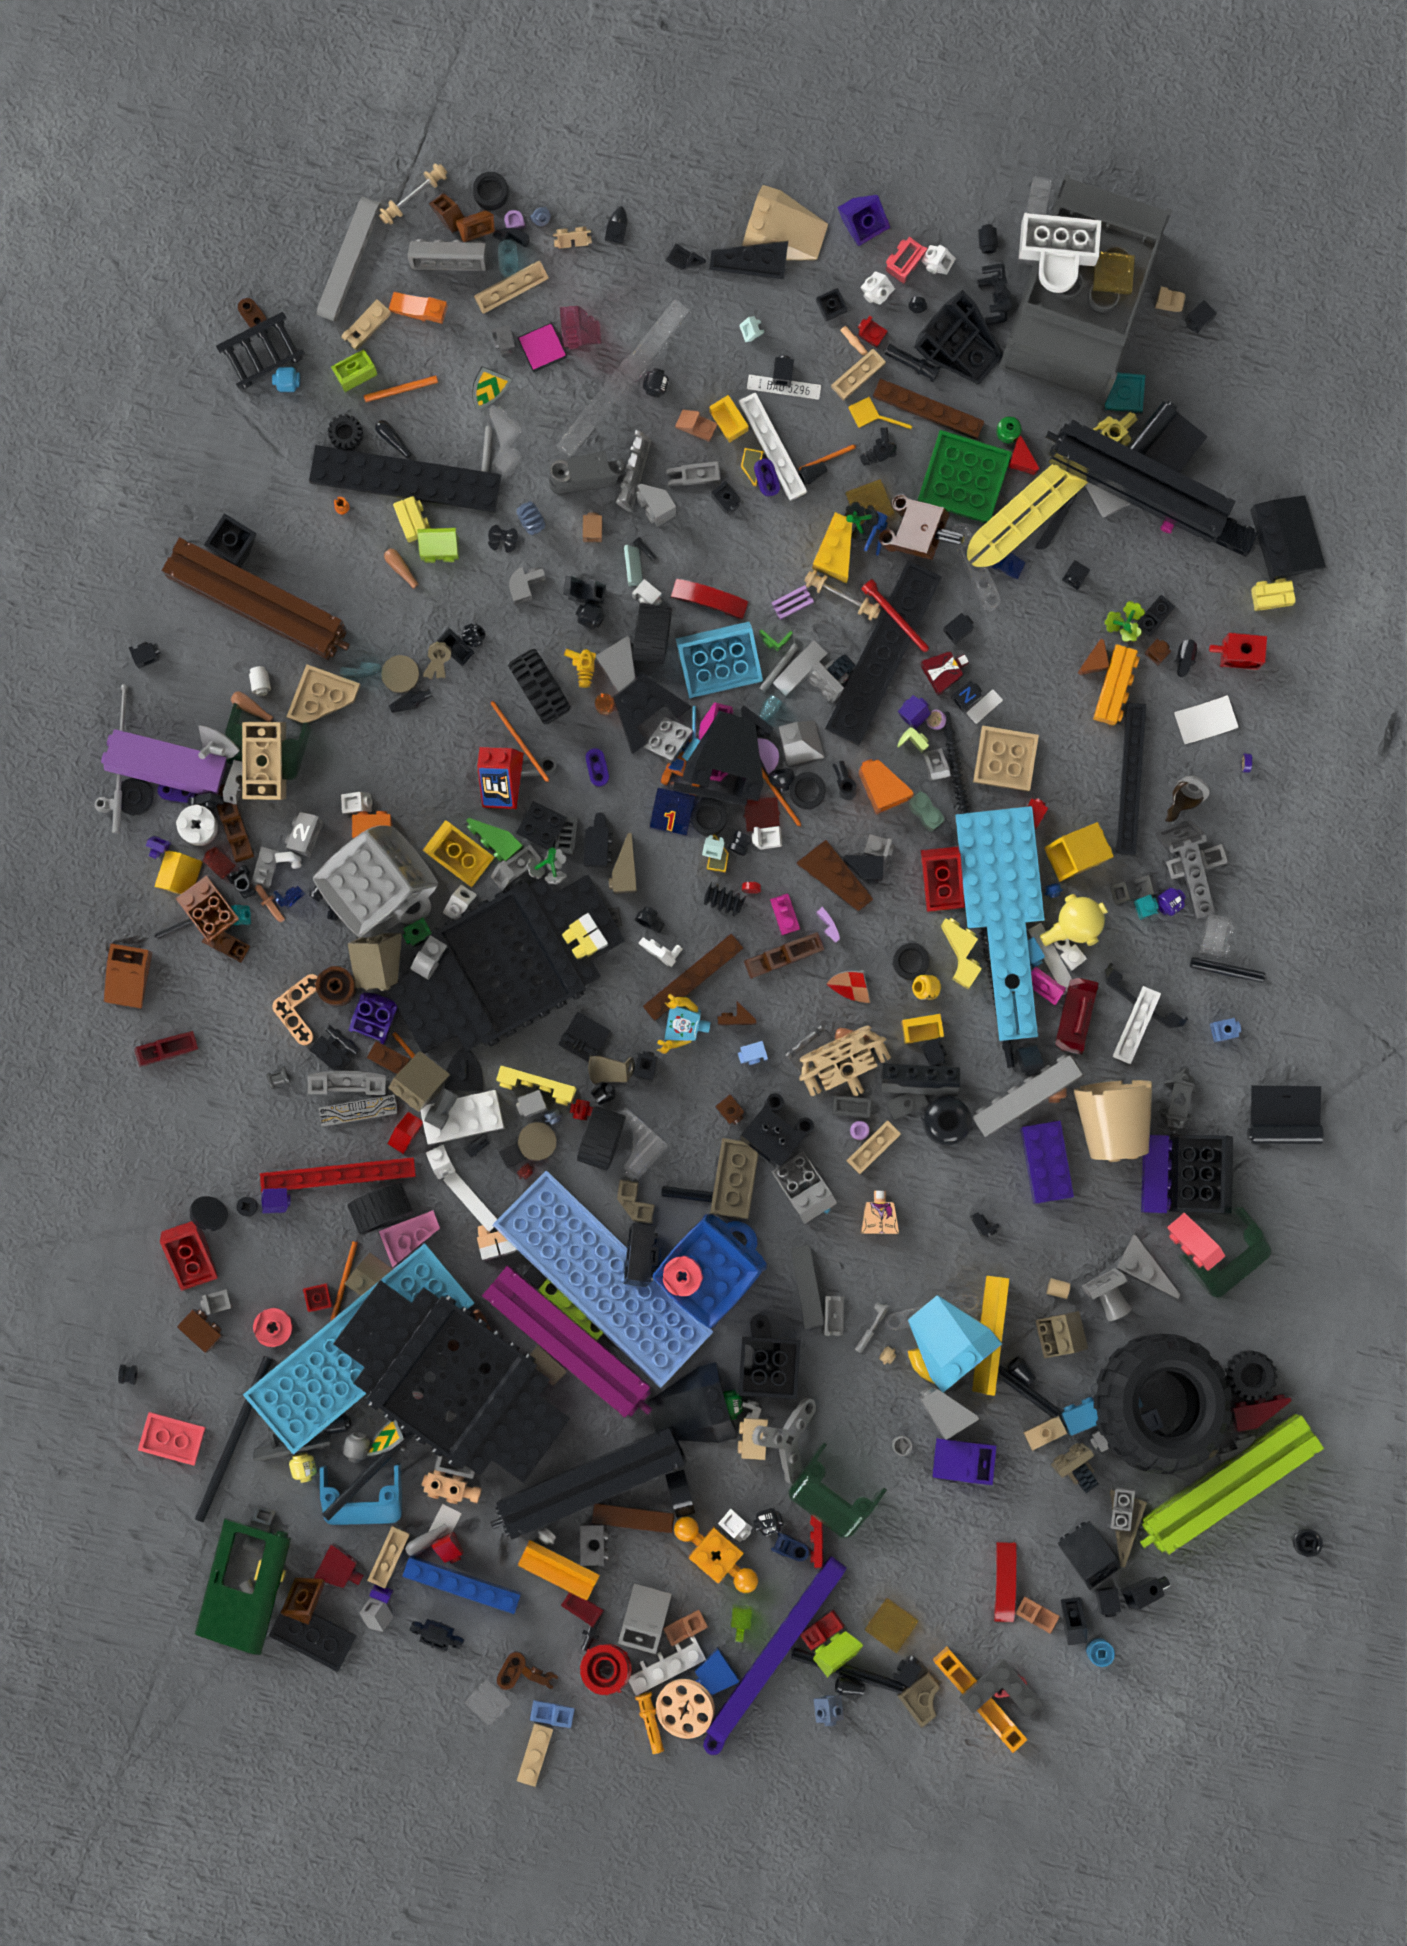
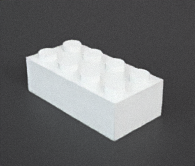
[421,1090,505,1145]

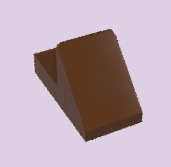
[718,1001,756,1025]

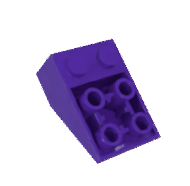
[932,1438,996,1485]

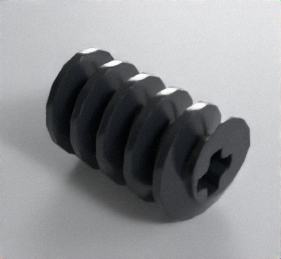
[704,881,747,917]

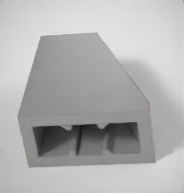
[596,636,635,693]

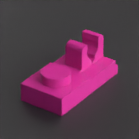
[770,894,800,936]
[1031,967,1066,1005]

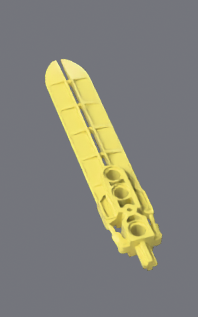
[967,412,1138,567]

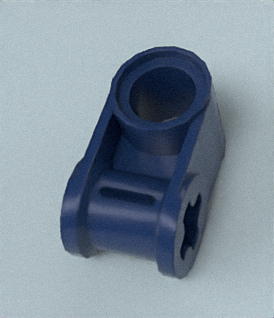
[771,1532,809,1562]

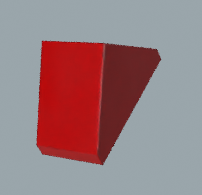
[1008,436,1039,475]
[387,1112,423,1154]

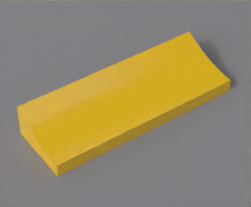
[972,1276,1010,1396]

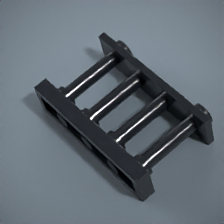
[216,312,305,389]

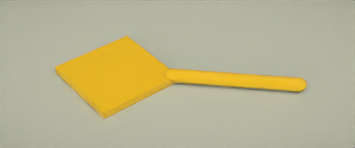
[848,397,912,429]

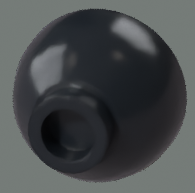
[768,768,794,792]

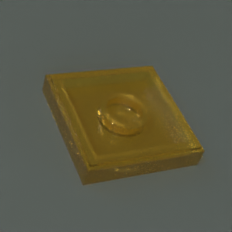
[1093,252,1135,294]
[845,479,894,525]
[864,1597,919,1653]

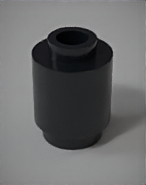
[978,224,998,254]
[323,1412,351,1435]

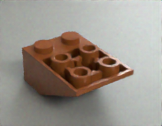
[176,875,239,943]
[104,943,153,1009]

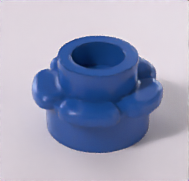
[1045,883,1063,898]

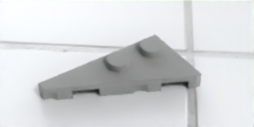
[1117,1235,1180,1299]

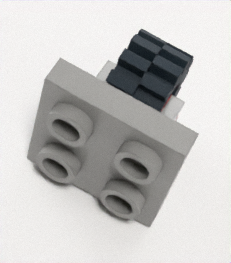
[808,654,855,703]

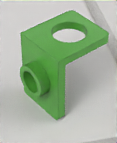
[759,629,793,652]

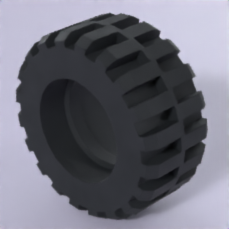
[508,649,571,724]

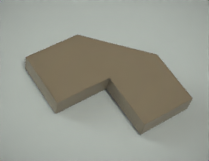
[617,1180,655,1224]

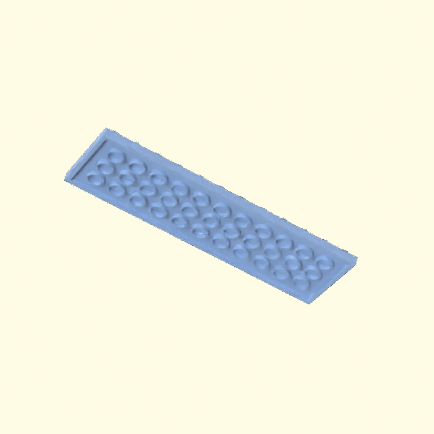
[492,1170,713,1388]

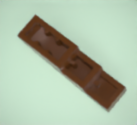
[217,784,254,863]
[744,932,825,979]
[592,1503,675,1533]

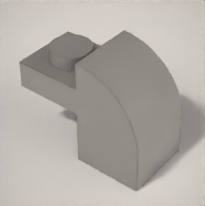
[509,567,546,605]
[411,936,447,980]

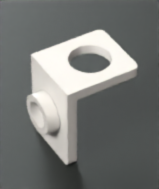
[443,885,476,920]

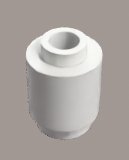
[249,666,271,696]

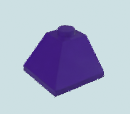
[837,195,890,246]

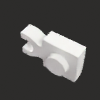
[1053,939,1087,971]

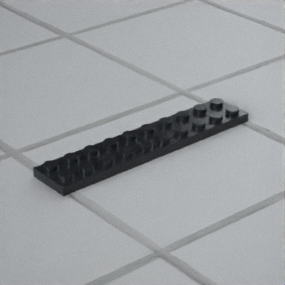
[309,445,502,512]
[825,560,942,746]

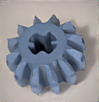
[517,501,545,535]

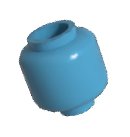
[272,367,300,392]

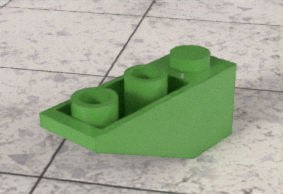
[466,818,523,862]

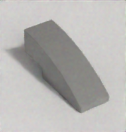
[772,640,827,697]
[1166,844,1230,880]

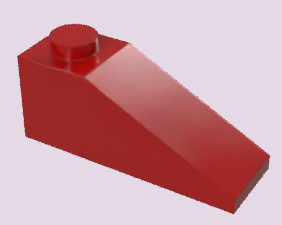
[431,1532,464,1564]

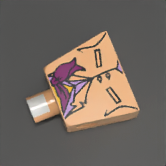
[861,1191,899,1234]

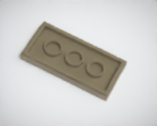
[710,1138,759,1221]

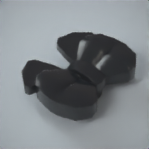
[488,525,518,553]

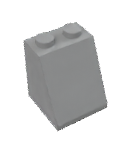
[918,1387,979,1440]

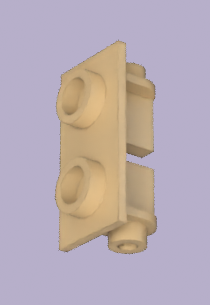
[553,226,592,249]

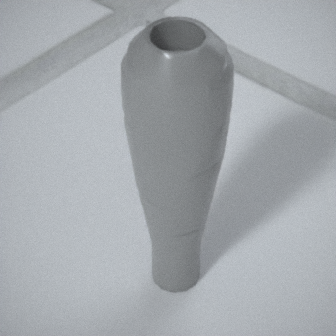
[405,1523,449,1557]

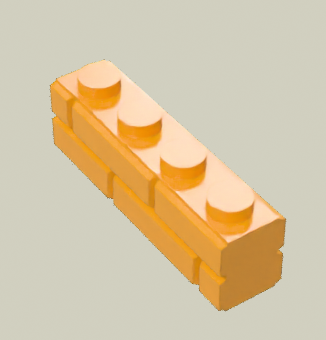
[1093,644,1140,726]

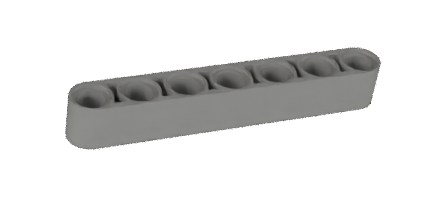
[317,196,381,322]

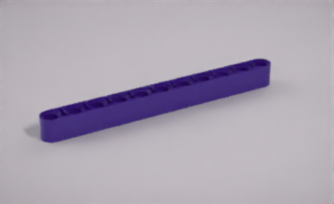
[706,1556,847,1744]

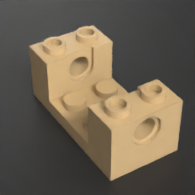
[242,722,286,800]

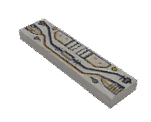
[319,1095,398,1127]

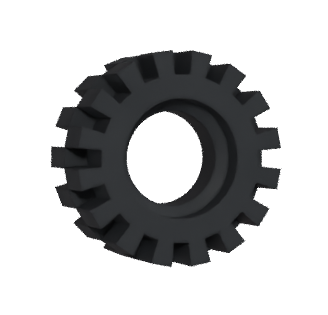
[328,414,363,450]

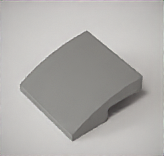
[1085,483,1131,518]

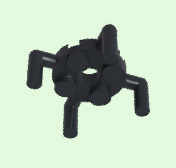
[977,263,1012,325]

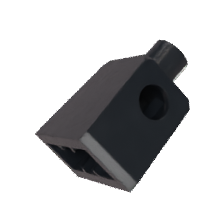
[1120,1576,1170,1610]

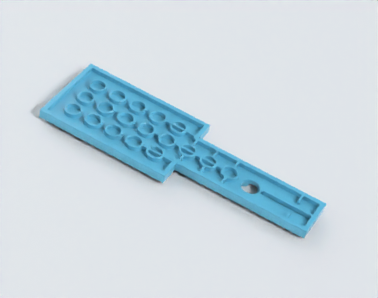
[955,806,1045,1041]

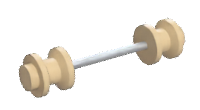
[379,164,447,225]
[804,570,881,621]

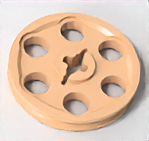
[656,1679,715,1739]

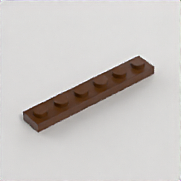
[873,378,984,440]
[643,934,744,1021]

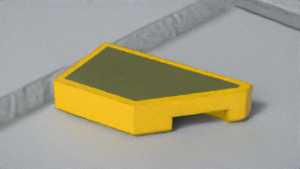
[741,448,763,487]
[707,835,729,873]

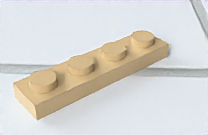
[474,261,549,314]

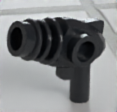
[860,427,897,466]

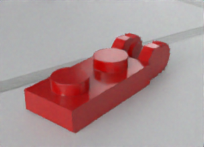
[810,1511,823,1568]

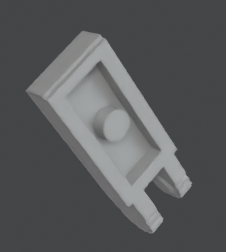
[666,461,721,487]

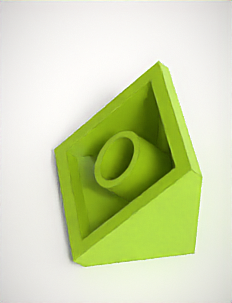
[331,349,378,392]

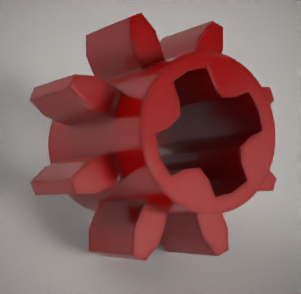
[570,1099,593,1121]

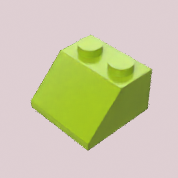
[417,528,459,563]
[813,1631,863,1678]

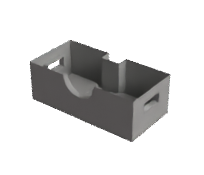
[223,760,242,805]

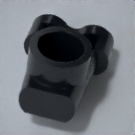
[227,865,256,899]

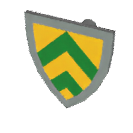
[366,1420,406,1457]

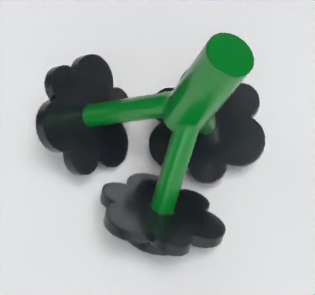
[845,502,878,542]

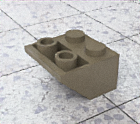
[1035,1311,1088,1358]

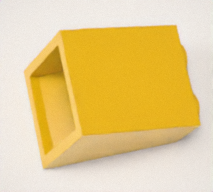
[1044,822,1114,882]

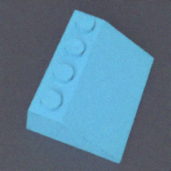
[676,622,763,698]

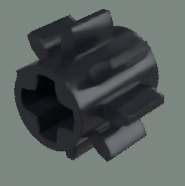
[462,623,485,647]

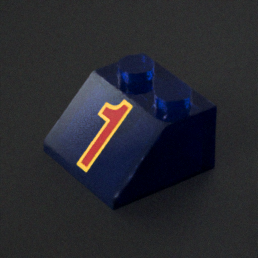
[650,788,695,836]

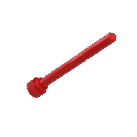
[861,579,929,652]

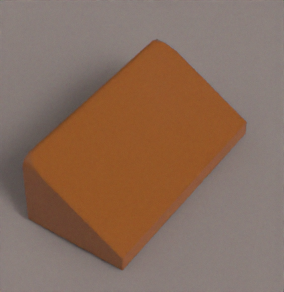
[456,211,495,242]

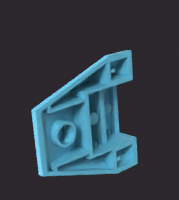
[908,1295,1002,1393]

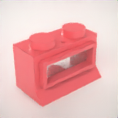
[886,237,928,284]

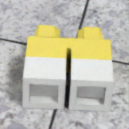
[562,913,608,959]

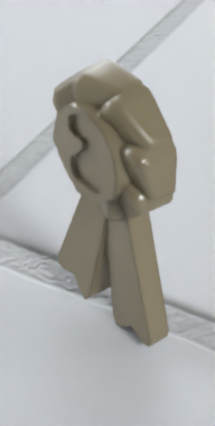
[423,642,451,679]

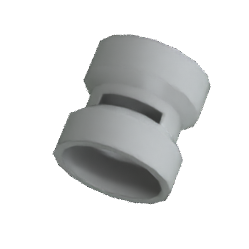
[892,1435,912,1456]

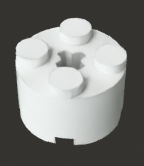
[176,805,218,846]

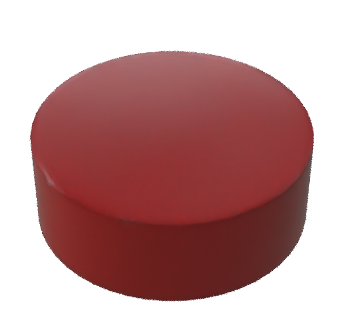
[742,882,761,894]

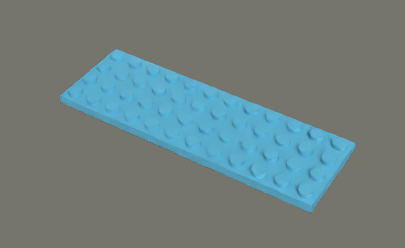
[243,1243,475,1454]

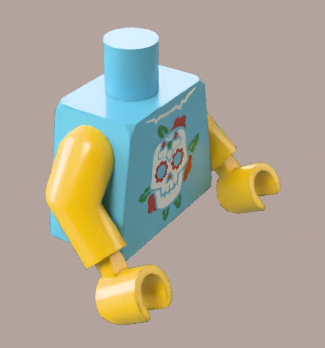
[657,994,711,1054]

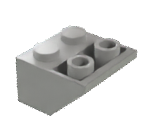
[636,484,676,527]

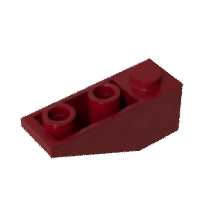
[1230,1394,1292,1432]

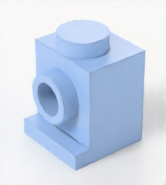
[738,1041,768,1065]

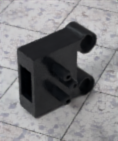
[739,1093,814,1169]

